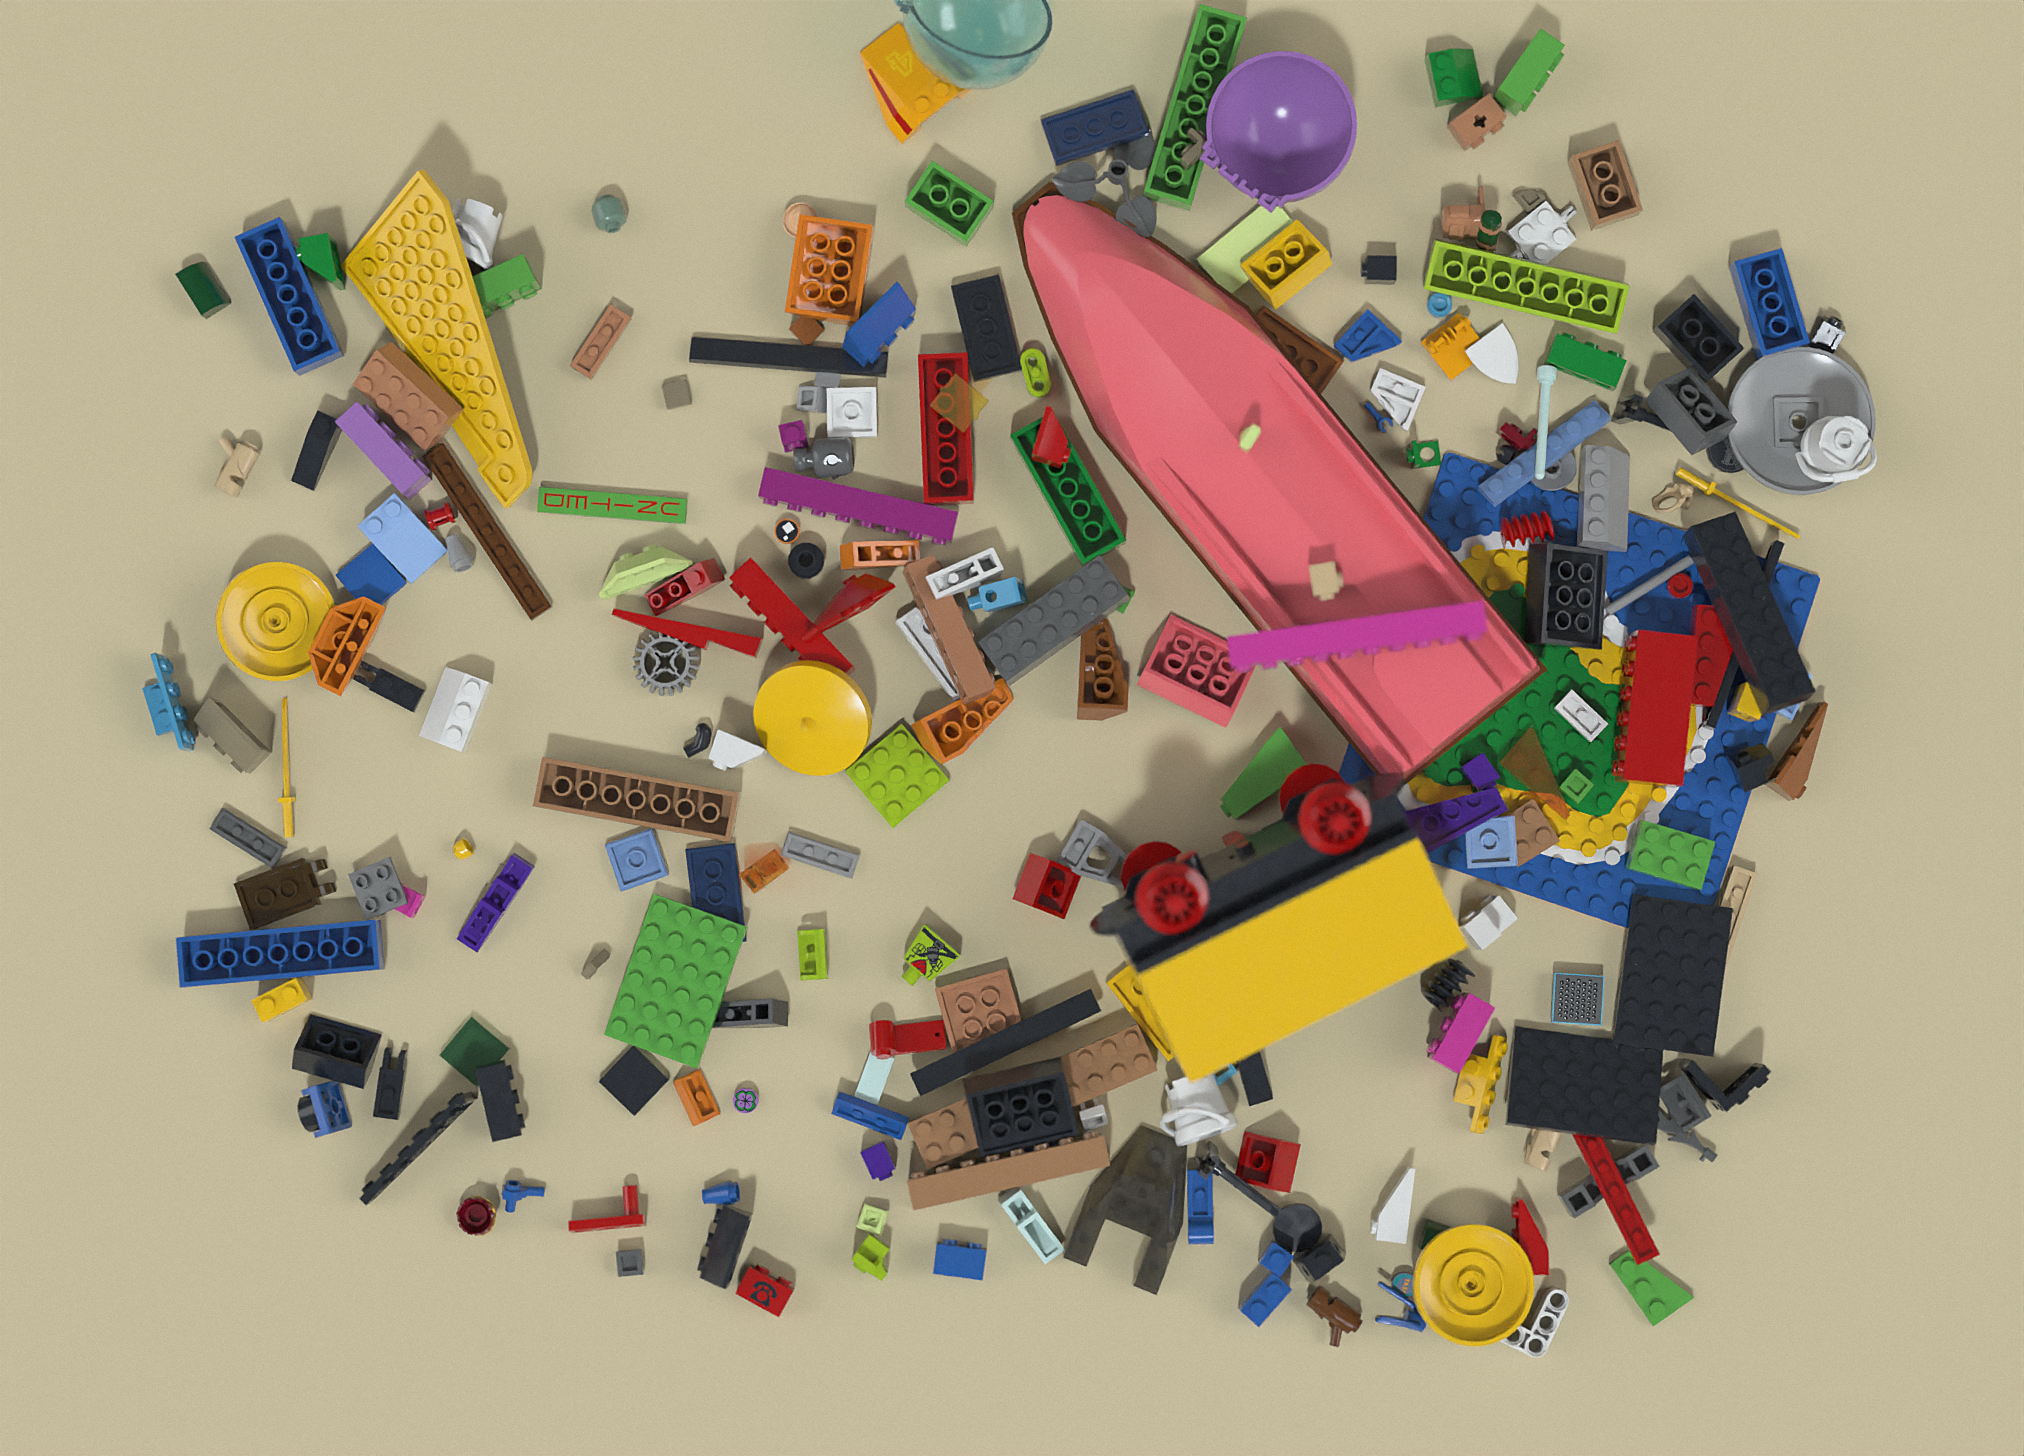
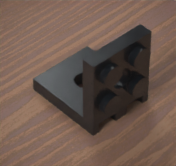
[1677,1059,1771,1112]

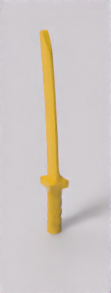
[1675,466,1800,540]
[278,698,296,837]

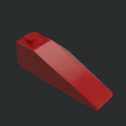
[802,573,896,642]

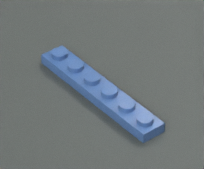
[1478,400,1611,507]

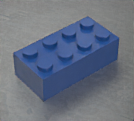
[1729,248,1810,361]

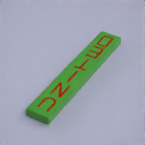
[537,487,688,524]

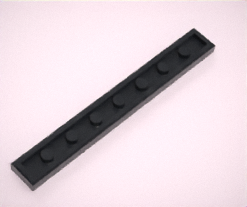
[689,337,888,378]
[1702,540,1785,730]
[910,988,1101,1096]

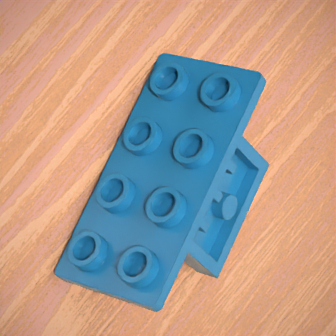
[142,653,196,752]

